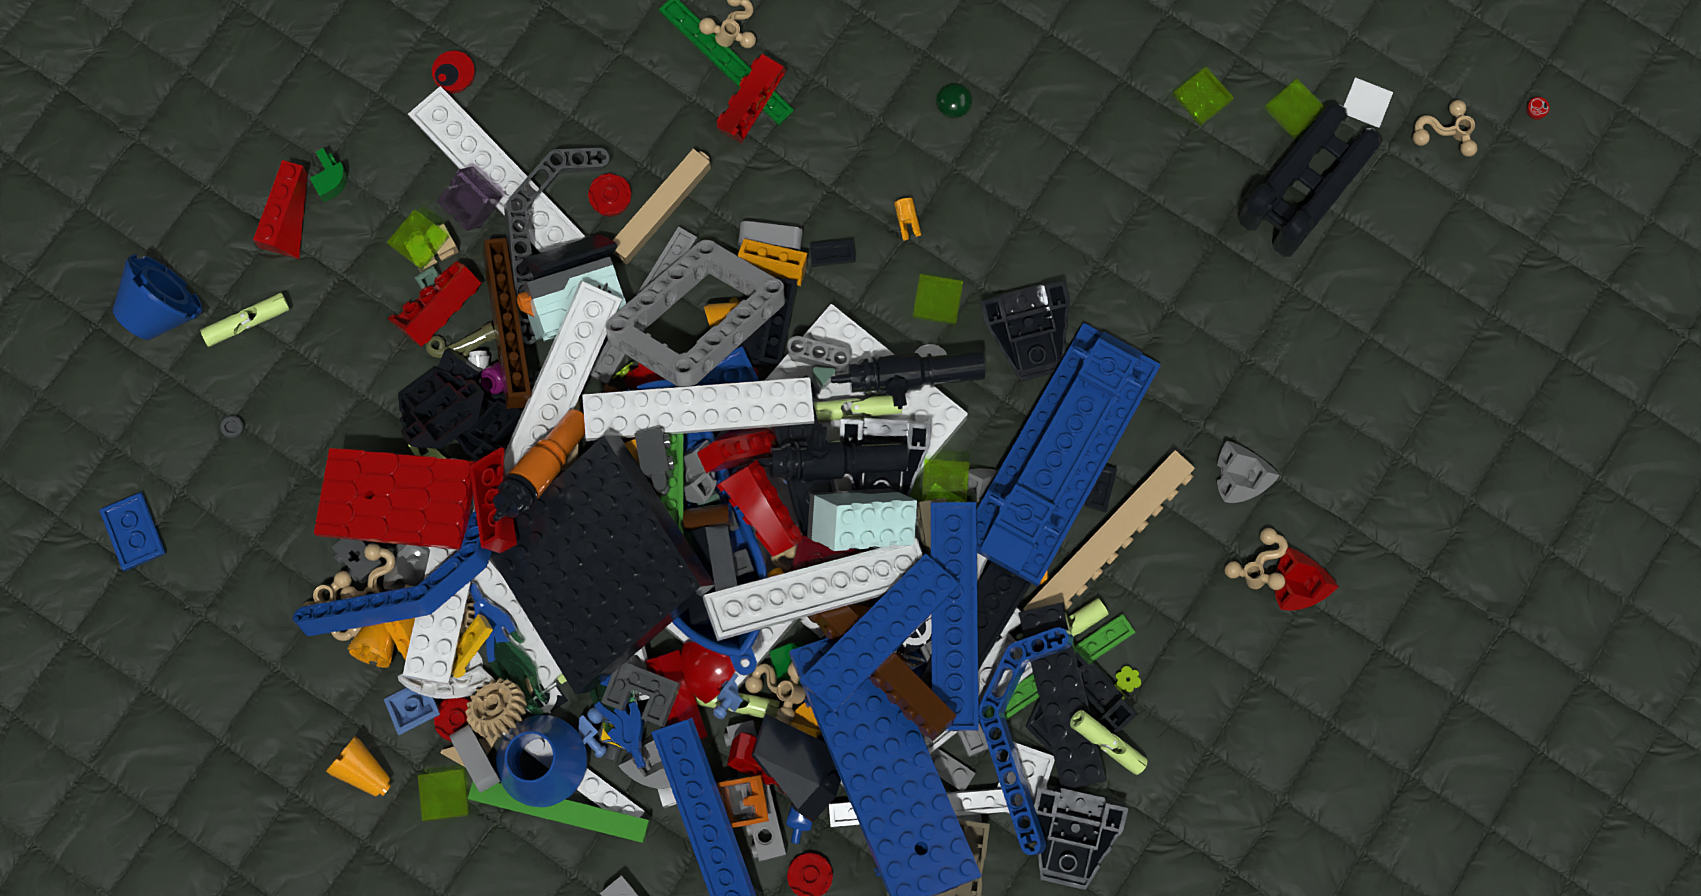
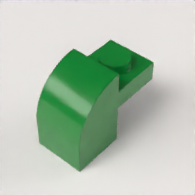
[310,148,347,203]

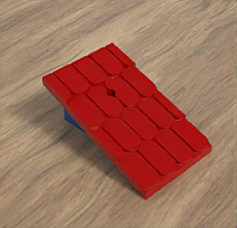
[314,448,475,550]

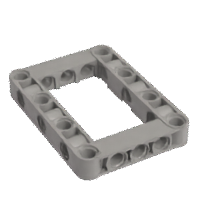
[606,240,785,387]

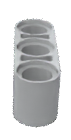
[738,221,803,251]
[787,336,850,372]
[449,725,501,793]

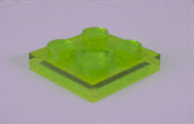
[1173,67,1234,126]
[1265,79,1325,138]
[387,209,450,270]
[913,274,963,325]
[921,459,969,502]
[418,769,469,822]

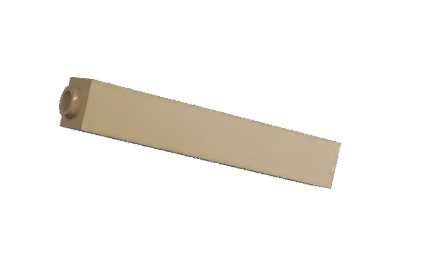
[613,149,711,264]

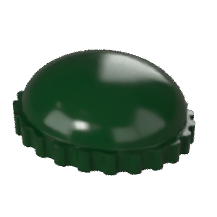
[936,83,973,119]

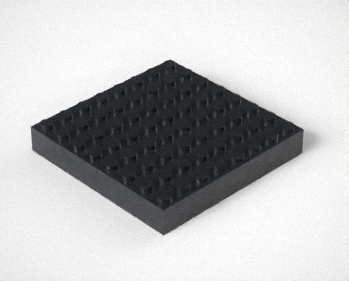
[490,435,715,695]

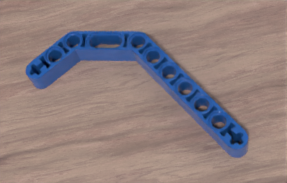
[292,511,492,636]
[978,627,1073,855]

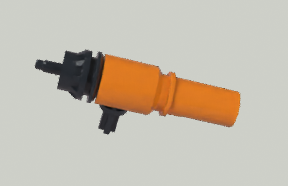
[493,409,585,521]

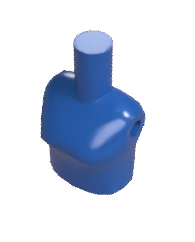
[786,806,812,844]

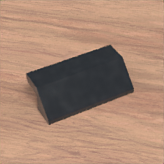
[518,234,618,280]
[741,277,797,367]
[683,525,737,625]

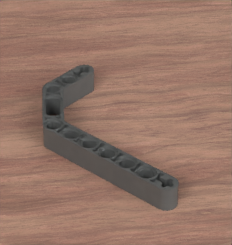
[504,148,609,347]

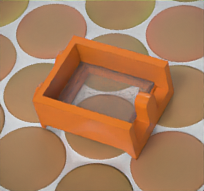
[716,775,769,828]

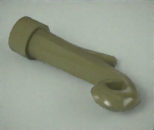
[426,322,496,358]

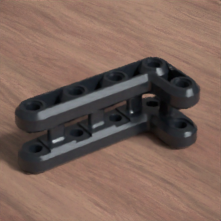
[1238,102,1383,257]

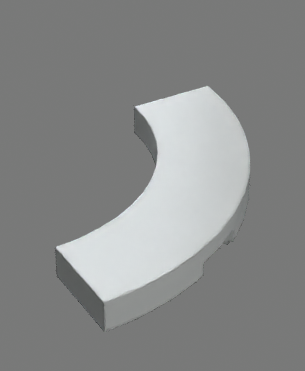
[398,665,494,699]

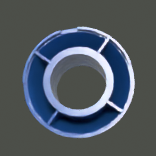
[113,254,202,340]
[496,715,587,807]

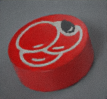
[1526,97,1550,120]

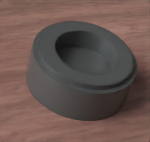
[220,416,244,439]

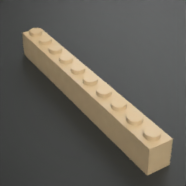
[1022,450,1195,611]

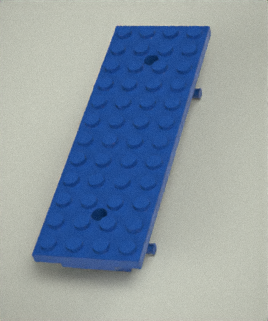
[976,323,1161,587]
[789,638,982,896]

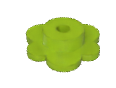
[612,362,633,379]
[1116,666,1141,692]

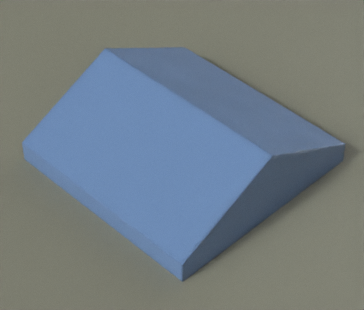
[384,688,440,735]

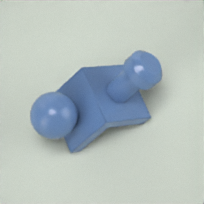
[713,673,743,719]
[579,707,607,758]

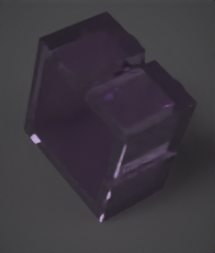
[437,166,503,231]

